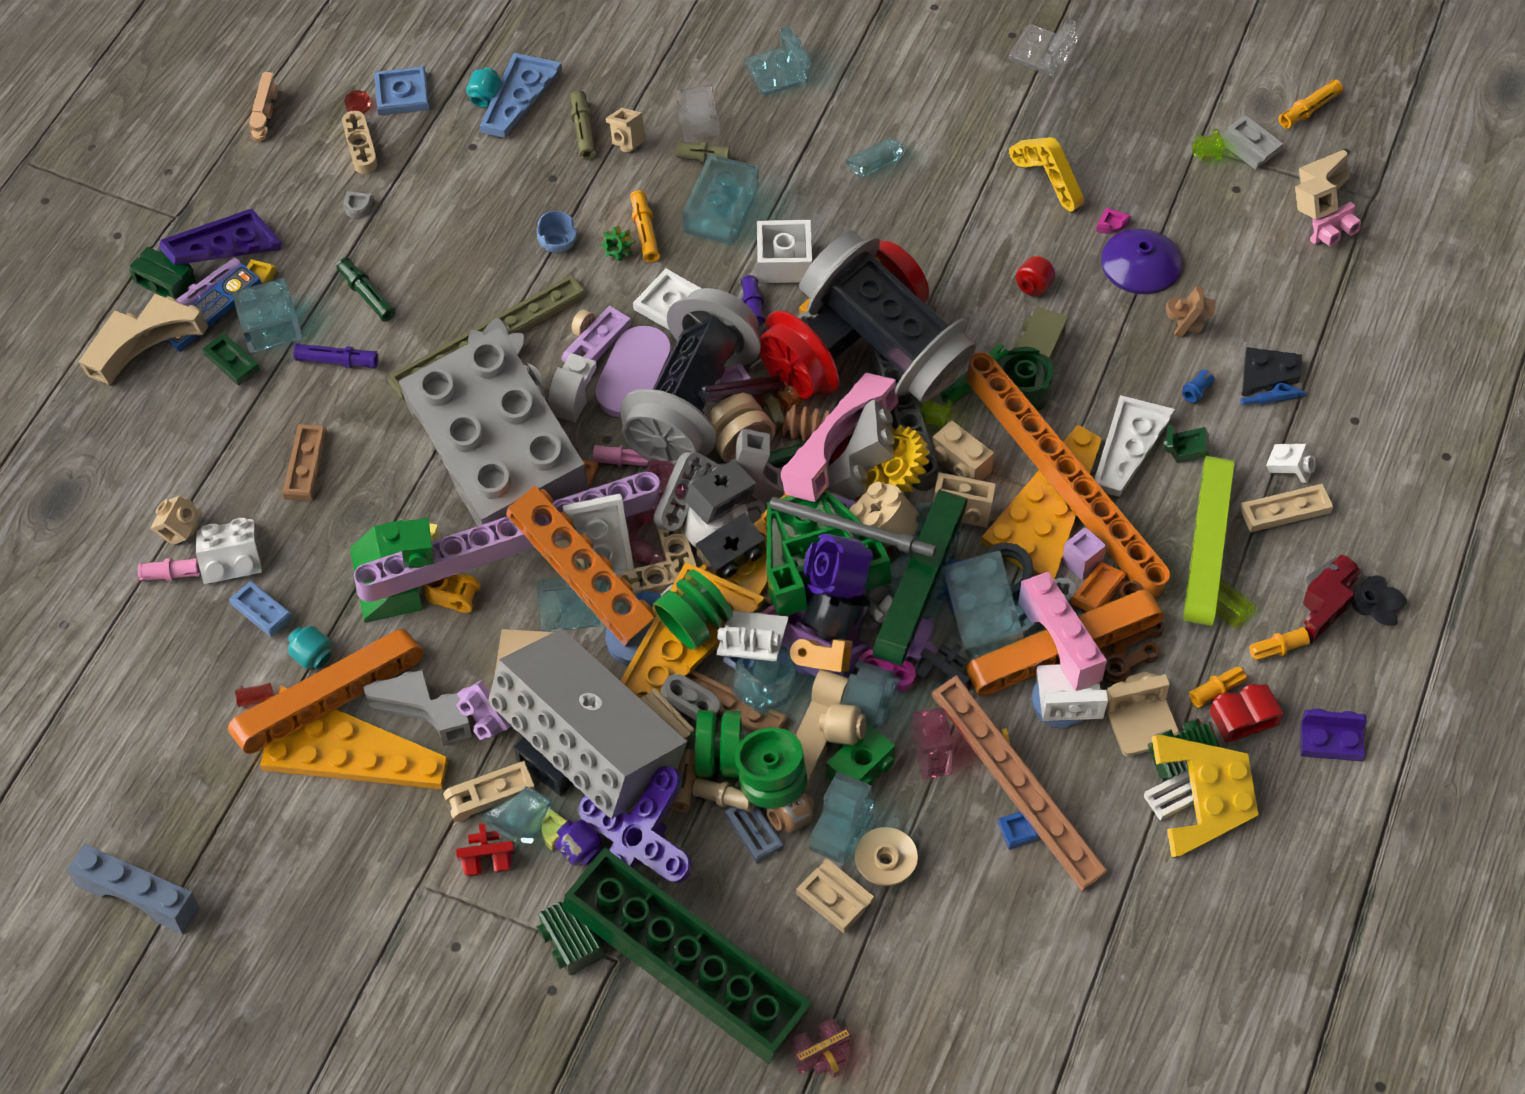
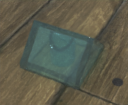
[537,577,600,632]

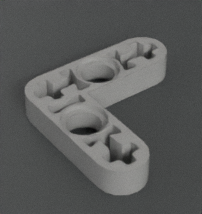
[654,452,718,531]

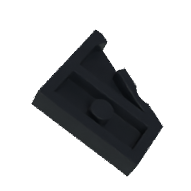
[1241,347,1302,396]

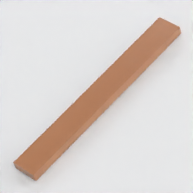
[931,675,1108,891]

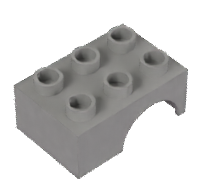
[399,327,589,526]

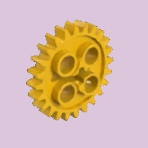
[853,425,930,503]

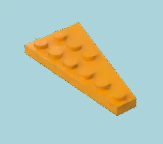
[260,686,448,790]

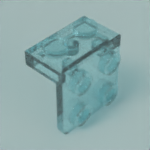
[744,26,812,96]

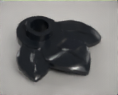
[1351,575,1407,626]

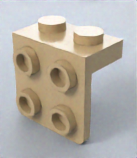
[1106,674,1179,756]

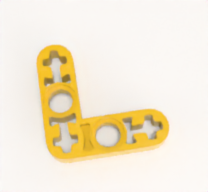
[1009,137,1084,212]

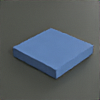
[374,66,429,115]

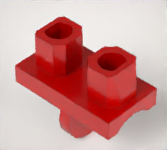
[456,823,515,877]

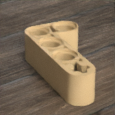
[796,669,850,793]

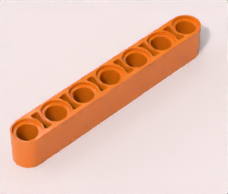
[965,589,1164,696]
[228,629,424,754]

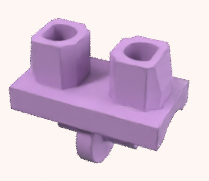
[456,680,511,740]

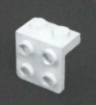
[196,518,262,584]

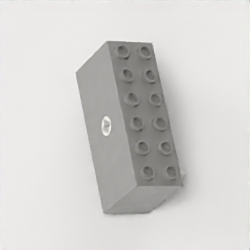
[488,628,687,819]

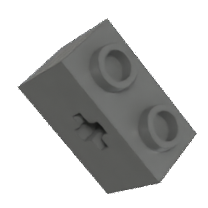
[685,459,756,525]

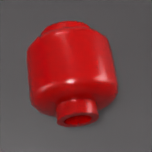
[1015,256,1055,296]

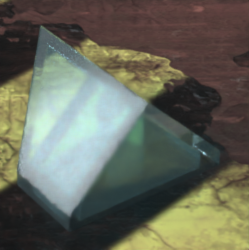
[481,786,552,844]

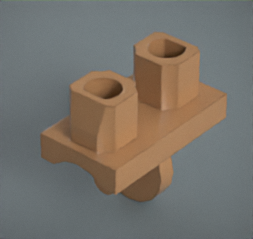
[1166,286,1215,338]

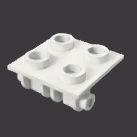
[717,611,789,661]

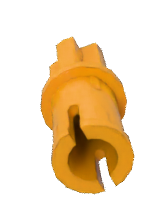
[1249,627,1310,661]
[1189,667,1247,708]

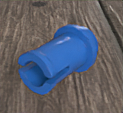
[1182,369,1215,403]

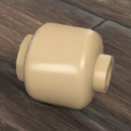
[819,703,867,746]

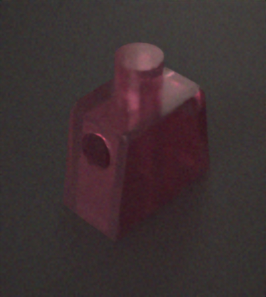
[910,708,953,779]

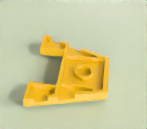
[1152,735,1259,857]

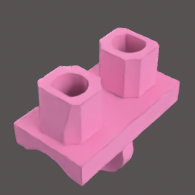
[1310,202,1361,247]

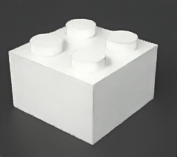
[757,220,812,283]

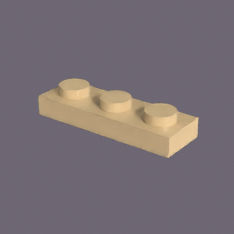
[1240,484,1333,532]

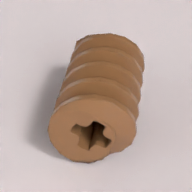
[782,404,830,442]

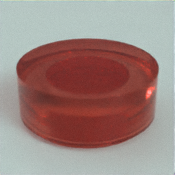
[344,90,371,114]

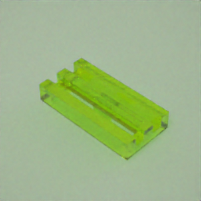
[1216,577,1256,629]

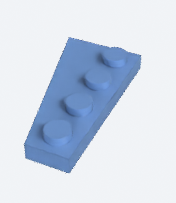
[480,53,562,138]

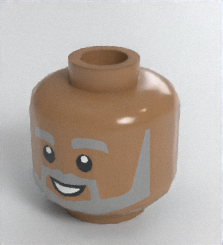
[767,792,815,833]

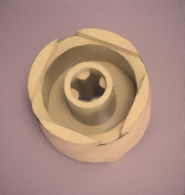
[849,482,919,551]

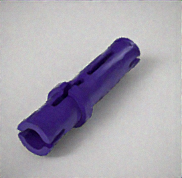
[293,343,379,369]

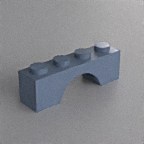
[67,844,199,934]

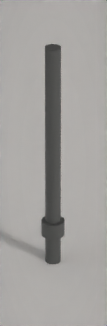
[769,497,937,558]

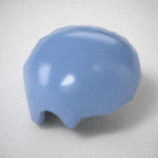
[537,211,577,253]

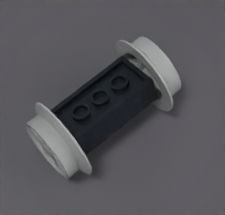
[799,230,977,403]
[620,288,761,468]

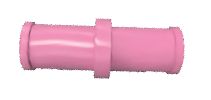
[138,558,201,582]

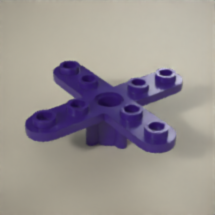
[579,766,693,883]

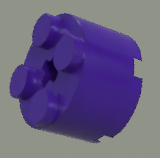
[804,534,873,599]

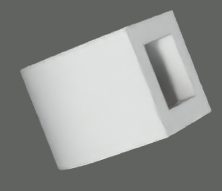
[548,353,597,423]

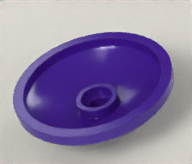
[1101,229,1182,294]

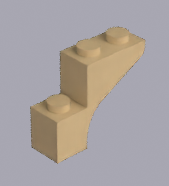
[1295,150,1350,220]

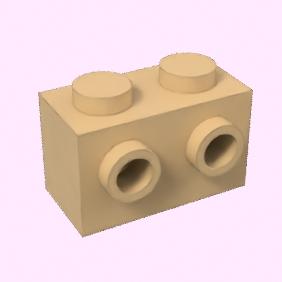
[932,420,994,481]
[933,473,996,528]

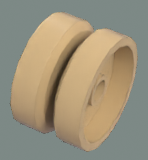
[706,393,775,463]

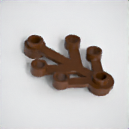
[1100,581,1164,684]

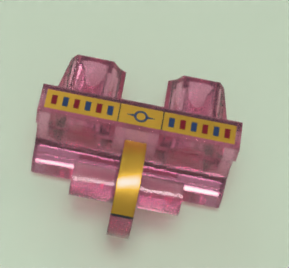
[791,1018,852,1078]

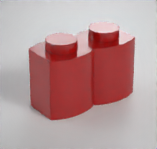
[1209,684,1284,742]

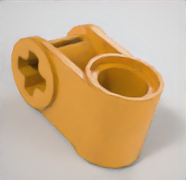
[423,574,481,613]

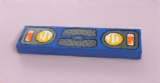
[167,264,262,352]

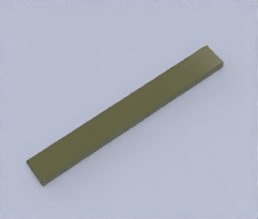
[387,274,587,400]

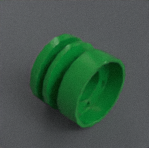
[653,569,733,651]

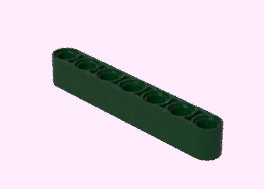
[873,489,968,666]

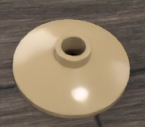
[855,827,918,886]

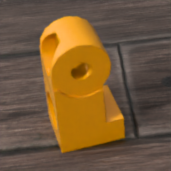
[790,639,853,672]

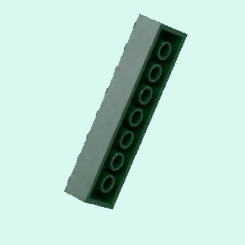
[563,848,812,1064]

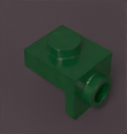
[1164,425,1209,463]

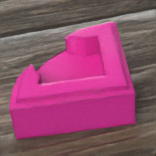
[1096,207,1131,234]

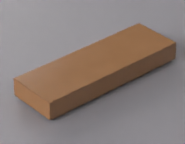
[283,424,327,501]

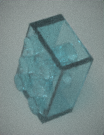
[682,154,759,245]
[942,550,1025,658]

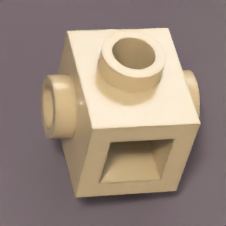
[150,495,202,545]

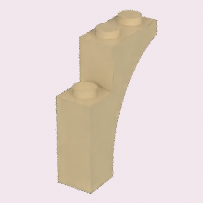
[78,294,208,385]

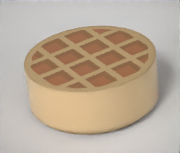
[571,309,596,337]

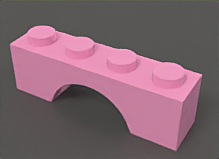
[1018,572,1107,691]

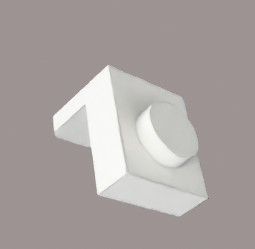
[1266,444,1316,483]

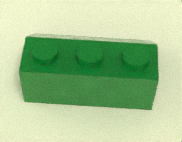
[350,520,422,623]

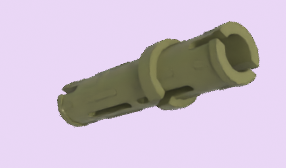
[570,90,596,160]

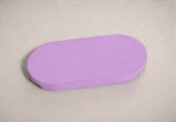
[596,326,671,418]

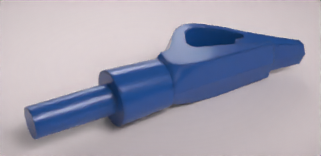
[1240,383,1307,405]

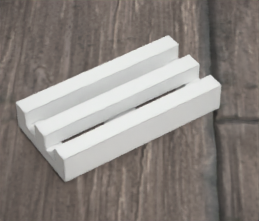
[1144,771,1194,821]

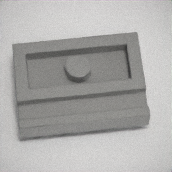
[1218,115,1283,170]

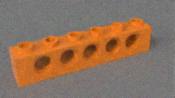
[506,485,655,647]

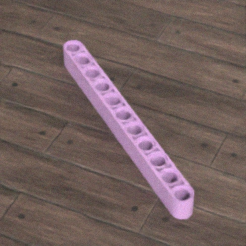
[354,472,660,602]

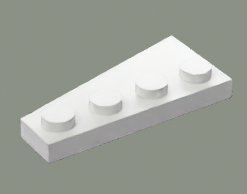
[1094,395,1175,497]

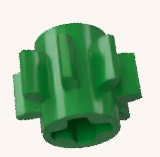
[600,226,636,261]

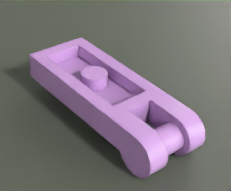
[562,306,631,363]

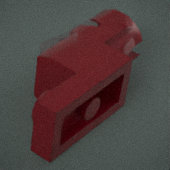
[1303,554,1361,644]

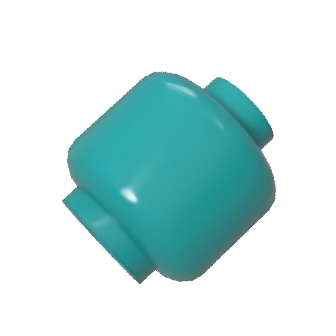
[466,68,503,108]
[287,626,333,670]

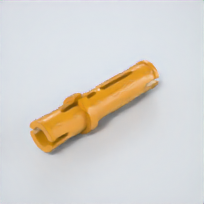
[1278,79,1343,129]
[630,190,660,263]

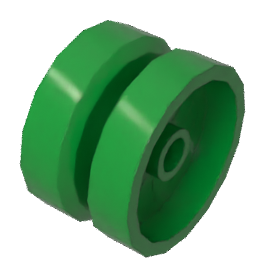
[695,710,744,779]
[735,727,808,809]

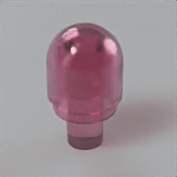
[629,538,665,565]

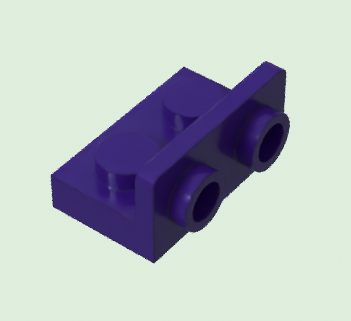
[1300,708,1367,761]

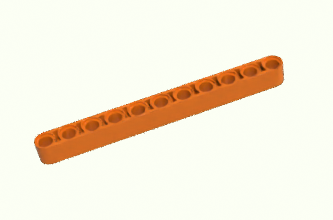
[966,352,1170,598]

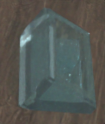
[845,138,904,178]

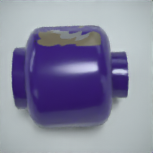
[556,820,602,867]

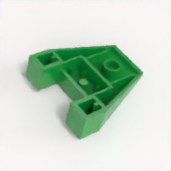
[767,489,892,616]

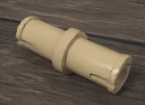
[692,777,755,812]

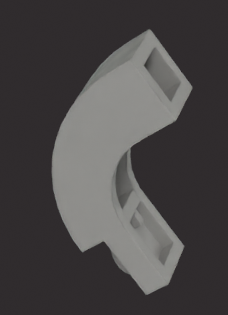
[736,428,785,503]

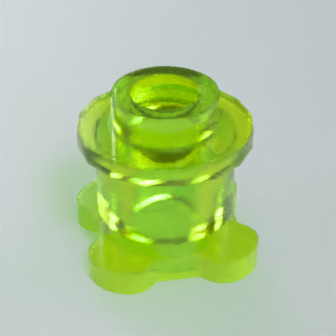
[1192,129,1225,161]
[920,398,953,431]

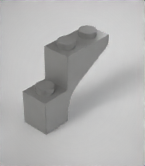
[826,399,895,500]
[363,670,472,745]

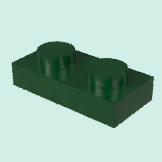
[202,333,260,386]

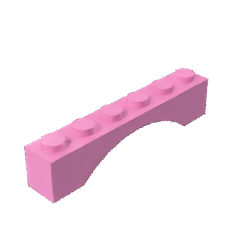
[781,373,898,502]

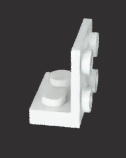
[1036,664,1108,721]

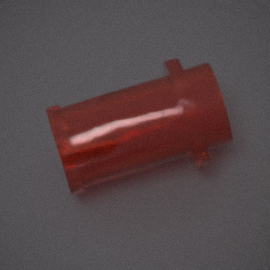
[235,683,274,709]

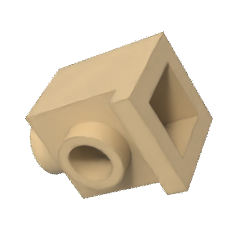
[606,108,645,152]

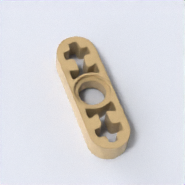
[342,111,377,174]

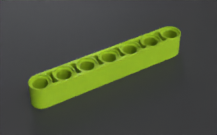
[1183,456,1234,626]

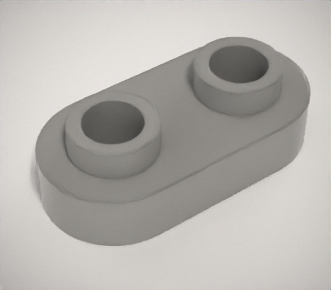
[661,674,719,721]

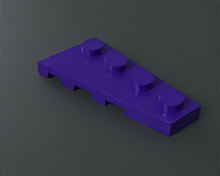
[159,208,282,265]

